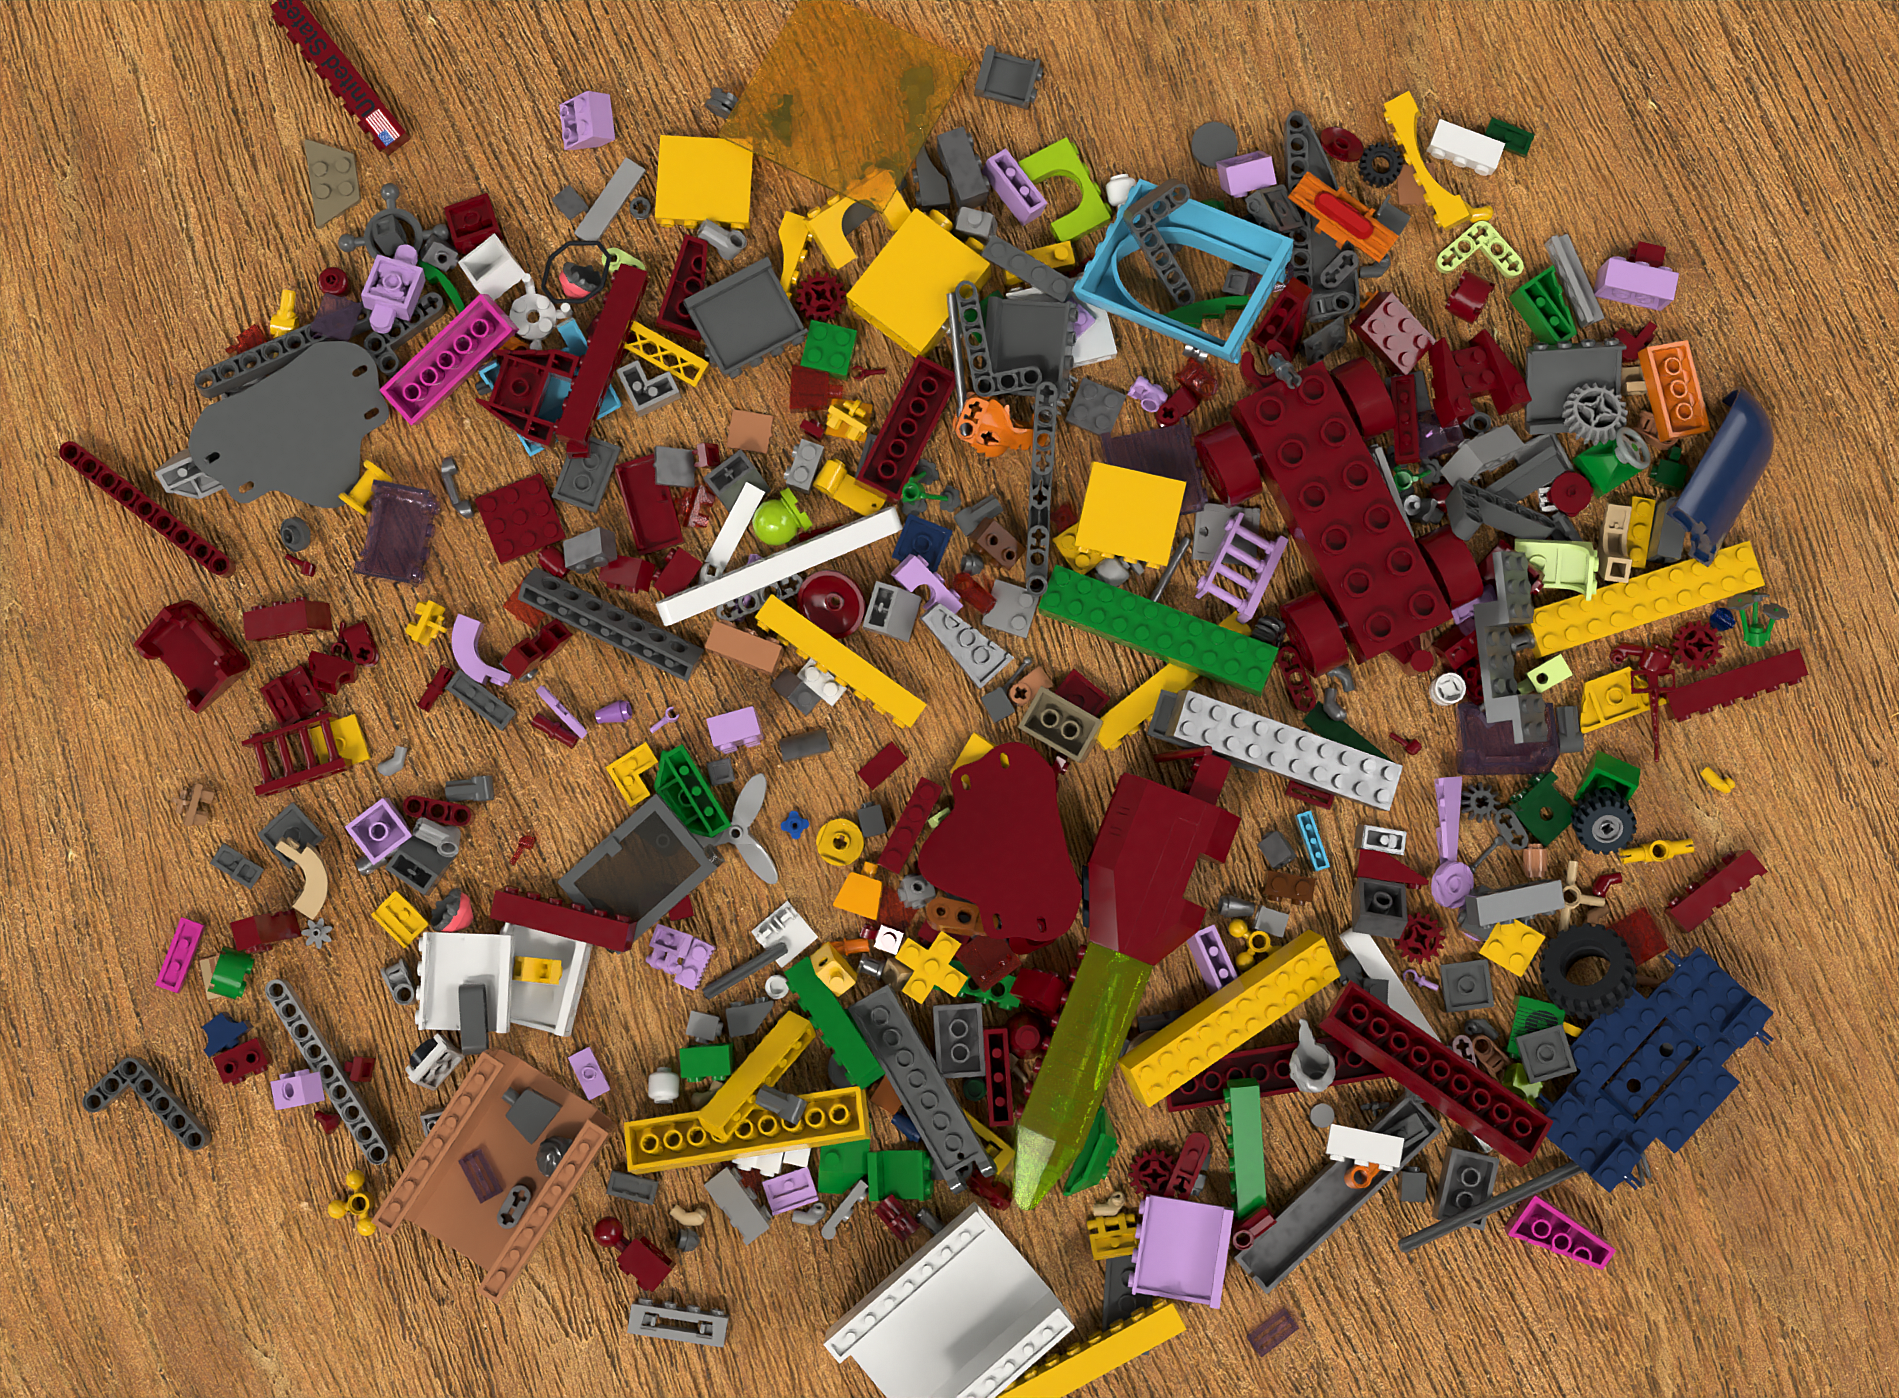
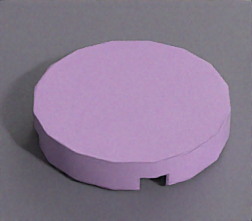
[1431,860,1474,909]

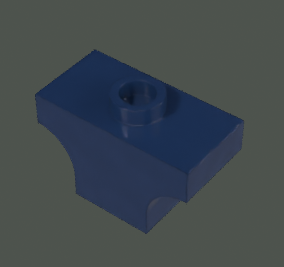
[202,1012,254,1058]

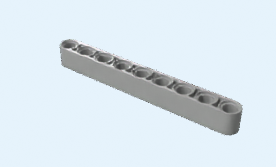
[265,979,393,1165]

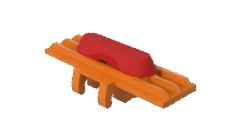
[1288,171,1399,263]

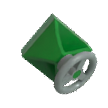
[1572,427,1651,499]

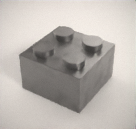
[1351,877,1408,939]

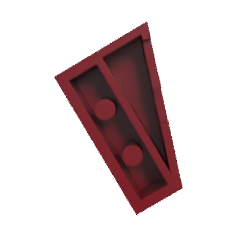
[242,597,333,642]
[230,909,302,954]

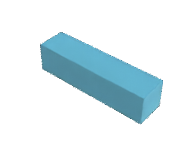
[1295,810,1330,872]

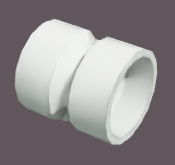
[1429,673,1466,706]

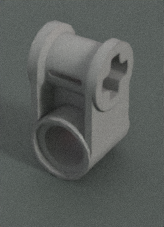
[380,958,417,1006]

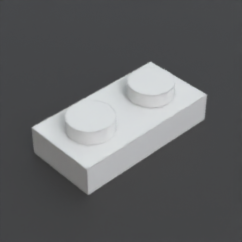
[796,659,847,707]

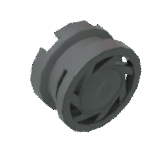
[704,87,741,120]

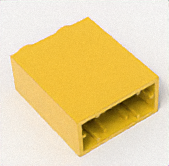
[846,208,991,359]

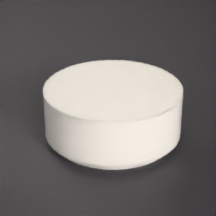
[765,975,789,999]

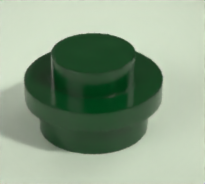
[963,1077,987,1101]

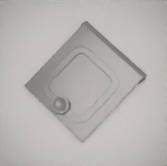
[1191,502,1261,568]

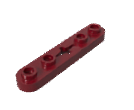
[1162,1130,1210,1200]

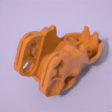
[952,390,1048,457]

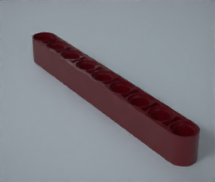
[59,441,236,578]

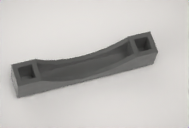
[900,67,950,212]

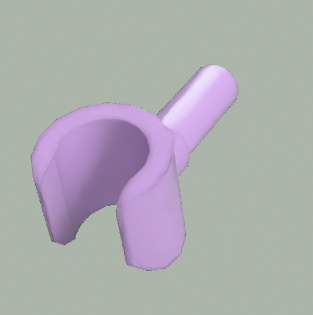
[649,707,679,734]

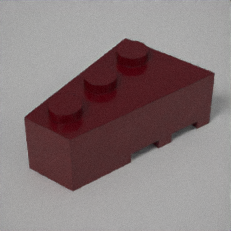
[1250,277,1312,361]

